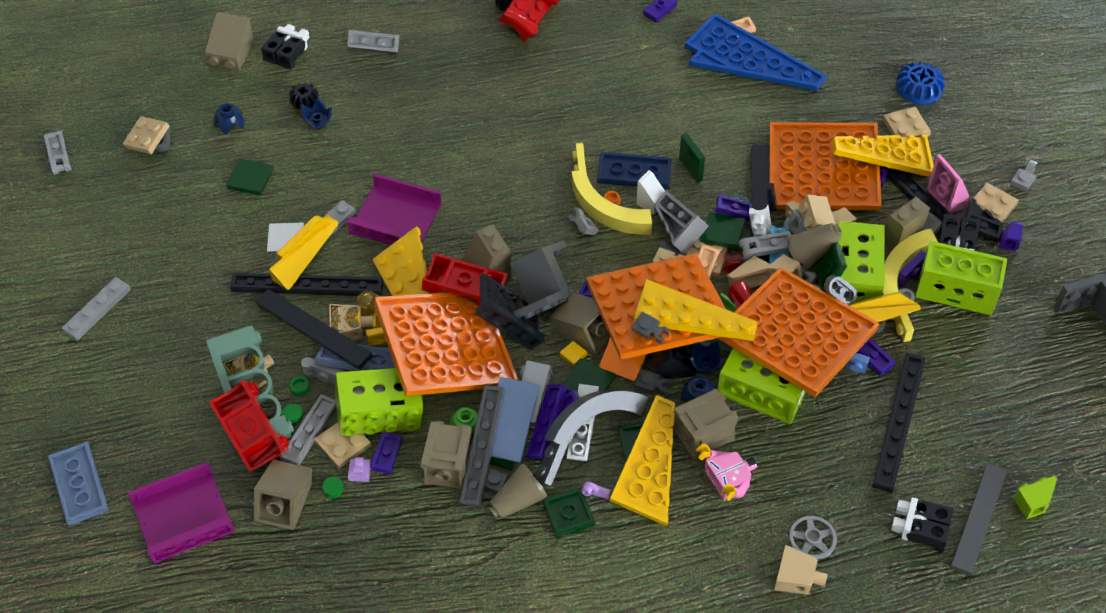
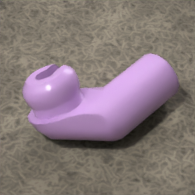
[581,481,611,500]

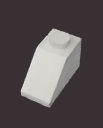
[637,170,665,215]

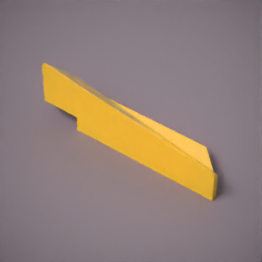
[269,215,338,290]
[848,292,921,322]

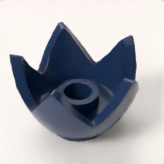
[301,97,332,129]
[213,103,244,134]
[690,341,725,374]
[680,377,714,401]

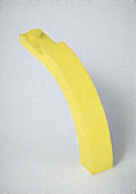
[572,143,652,235]
[882,229,938,342]

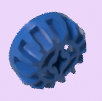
[896,61,945,105]

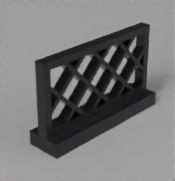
[476,273,545,350]

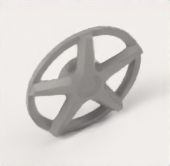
[789,516,837,559]

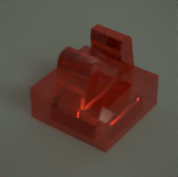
[723,252,743,273]

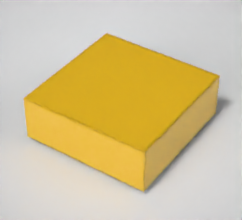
[366,327,387,346]
[560,341,587,367]

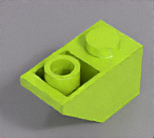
[1014,476,1057,519]

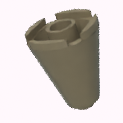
[787,223,842,270]
[489,464,548,518]

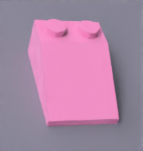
[927,154,969,214]

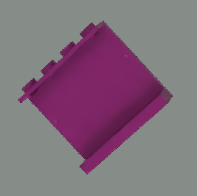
[347,174,442,245]
[128,462,235,564]

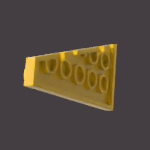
[831,135,934,177]
[372,226,429,296]
[634,279,757,341]
[609,395,675,526]

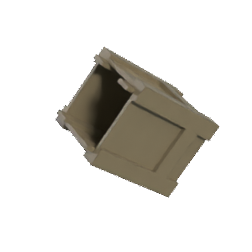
[673,389,739,460]
[421,421,472,490]

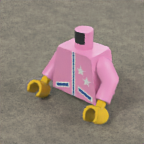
[696,444,757,501]

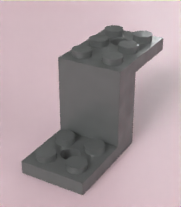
[510,240,571,319]
[1053,273,1106,326]

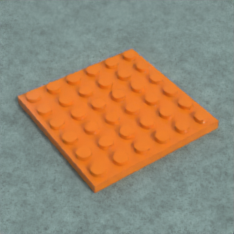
[770,122,882,211]
[586,253,726,360]
[718,267,880,397]
[373,293,519,396]

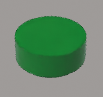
[289,376,310,396]
[282,403,303,424]
[322,476,344,498]

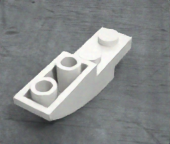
[567,384,599,462]

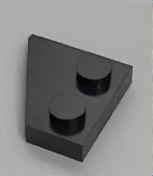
[965,198,1003,242]

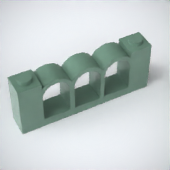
[206,325,294,440]

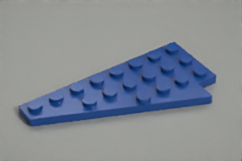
[685,13,827,91]

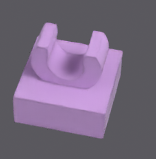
[348,457,371,482]

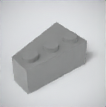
[654,191,709,254]
[520,360,554,427]

